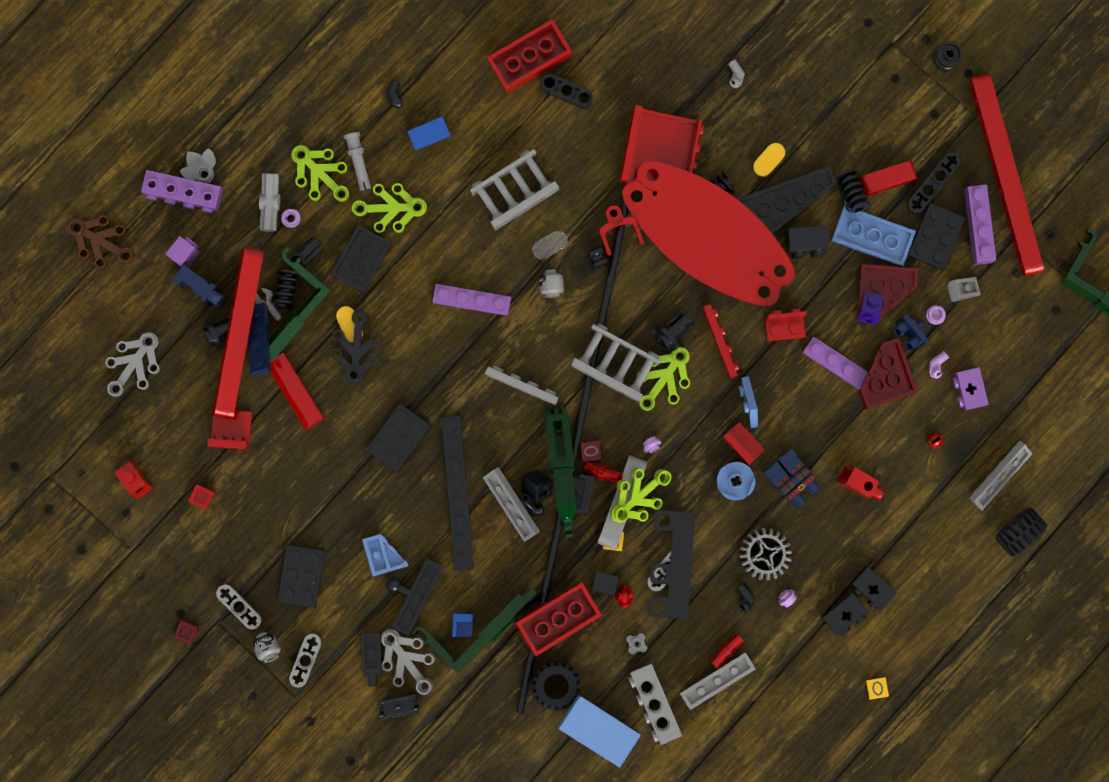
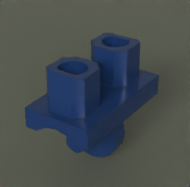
[893,314,929,351]

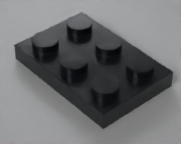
[908,203,966,271]
[330,225,392,294]
[366,404,431,472]
[277,545,326,608]

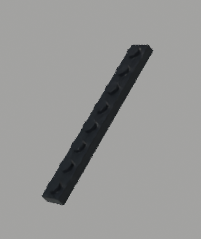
[441,416,474,571]

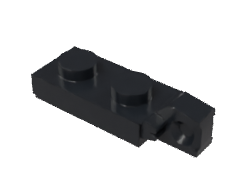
[361,632,382,687]

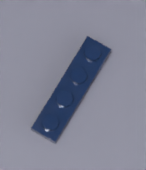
[248,302,271,377]

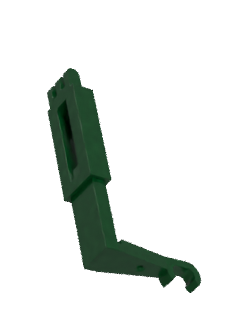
[1060,228,1109,316]
[269,246,330,363]
[545,406,576,538]
[412,589,538,673]

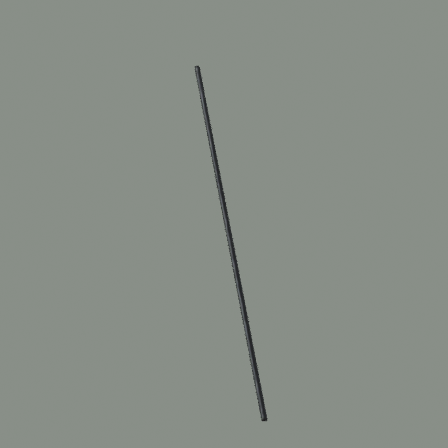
[516,184,632,714]

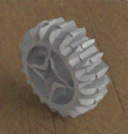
[740,528,792,580]

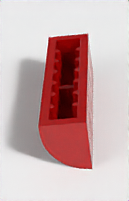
[269,353,325,431]

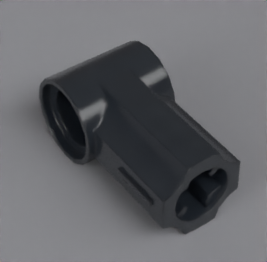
[288,237,324,271]

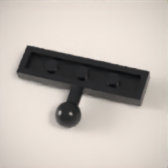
[386,558,444,636]

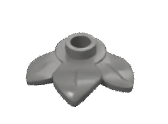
[180,149,216,184]

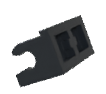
[573,473,595,515]
[377,693,420,720]

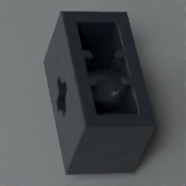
[851,567,897,610]
[821,593,868,636]

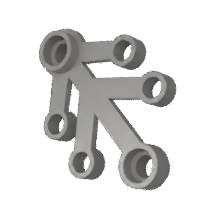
[105,332,160,397]
[381,629,436,695]

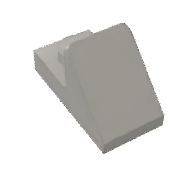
[947,277,981,302]

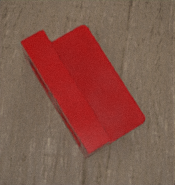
[722,423,764,466]

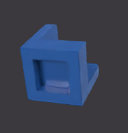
[452,613,473,637]

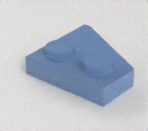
[739,376,758,428]
[362,534,408,577]

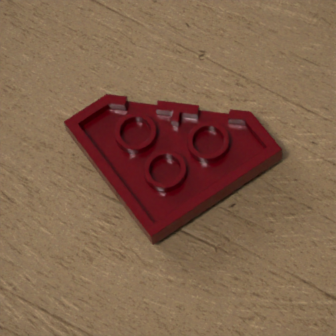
[857,264,919,322]
[858,338,918,410]

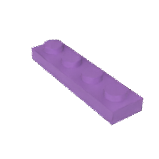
[432,284,511,316]
[803,337,867,390]

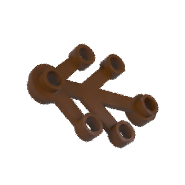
[67,215,134,269]

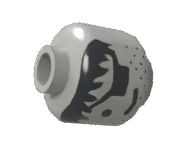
[539,270,564,298]
[252,632,281,663]

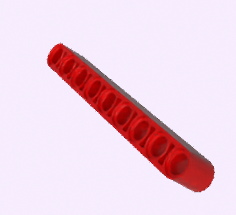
[212,247,263,419]

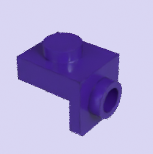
[858,292,884,325]

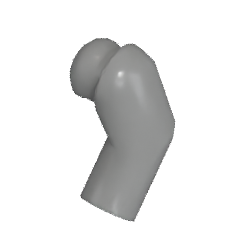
[728,59,745,88]

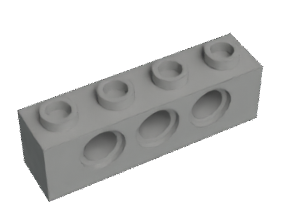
[628,663,682,745]

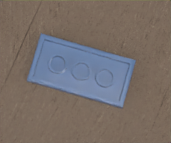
[831,205,916,267]
[557,695,641,768]

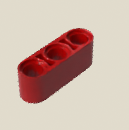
[860,161,918,196]

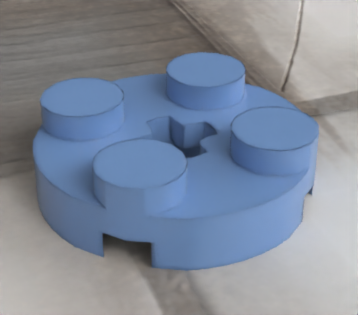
[716,462,755,501]

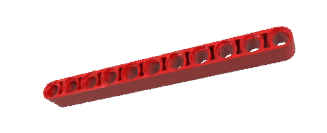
[969,73,1044,277]

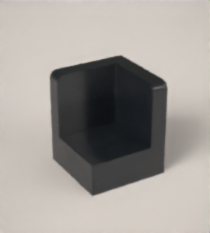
[522,470,552,502]
[592,571,619,595]

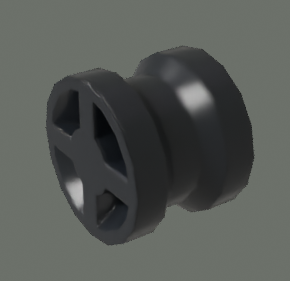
[587,248,610,269]

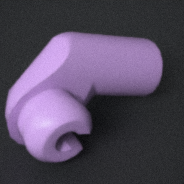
[929,351,949,379]

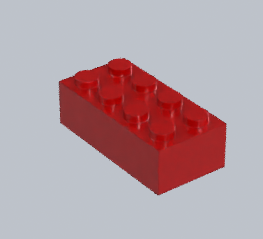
[487,19,572,94]
[513,581,602,656]

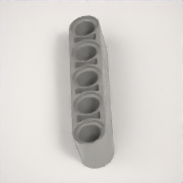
[597,455,647,550]

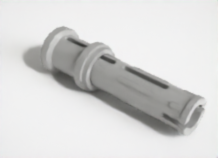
[343,132,371,191]

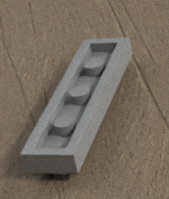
[485,365,558,406]
[970,441,1033,511]
[483,467,540,542]
[680,652,756,710]

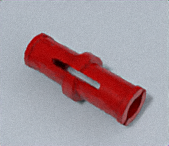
[584,461,623,484]
[709,633,744,669]

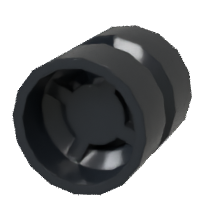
[933,42,962,71]

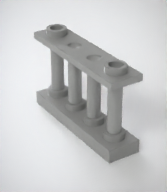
[470,149,559,231]
[571,324,661,403]

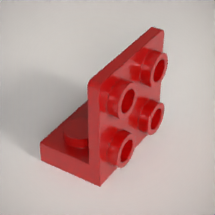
[765,309,807,342]
[207,411,252,450]

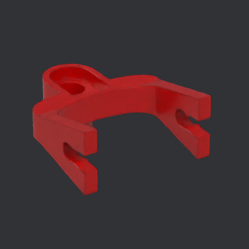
[599,206,644,256]

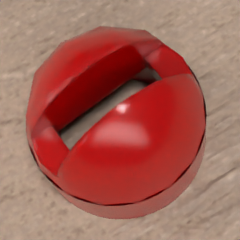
[927,433,943,448]

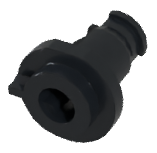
[650,311,695,351]
[202,318,229,350]

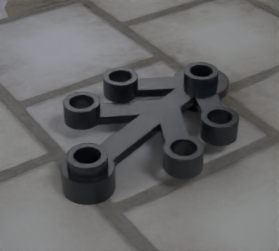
[331,310,383,385]

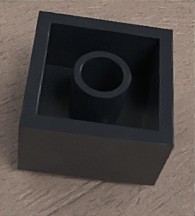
[785,226,829,259]

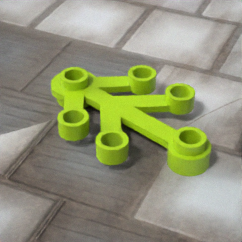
[291,145,349,202]
[352,183,427,234]
[636,347,690,411]
[610,468,671,523]

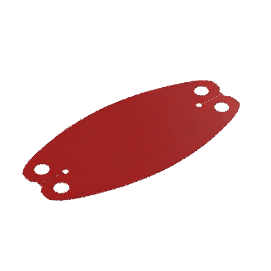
[622,161,795,306]

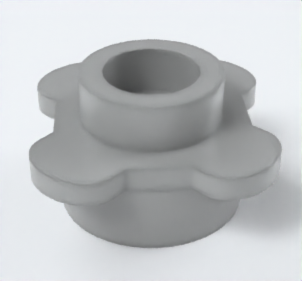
[626,633,647,654]

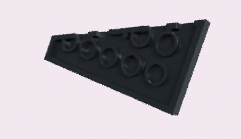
[738,166,837,234]

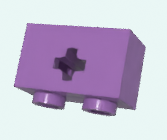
[166,236,200,268]
[952,367,989,411]

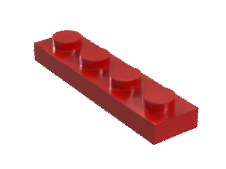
[702,304,739,380]

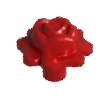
[614,585,634,609]

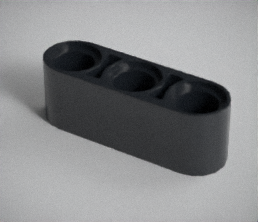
[541,74,593,109]

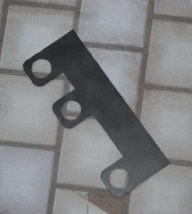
[648,510,695,619]

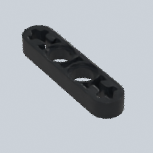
[907,152,961,214]

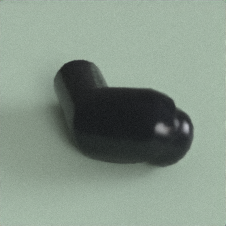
[386,80,403,109]
[521,494,545,517]
[737,583,754,613]

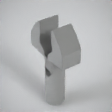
[255,288,283,321]

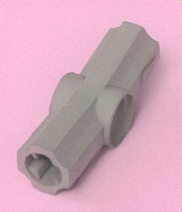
[259,173,280,232]

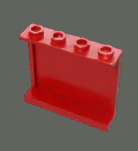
[618,105,704,188]

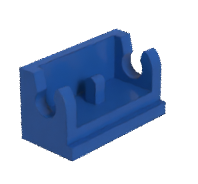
[407,116,451,151]

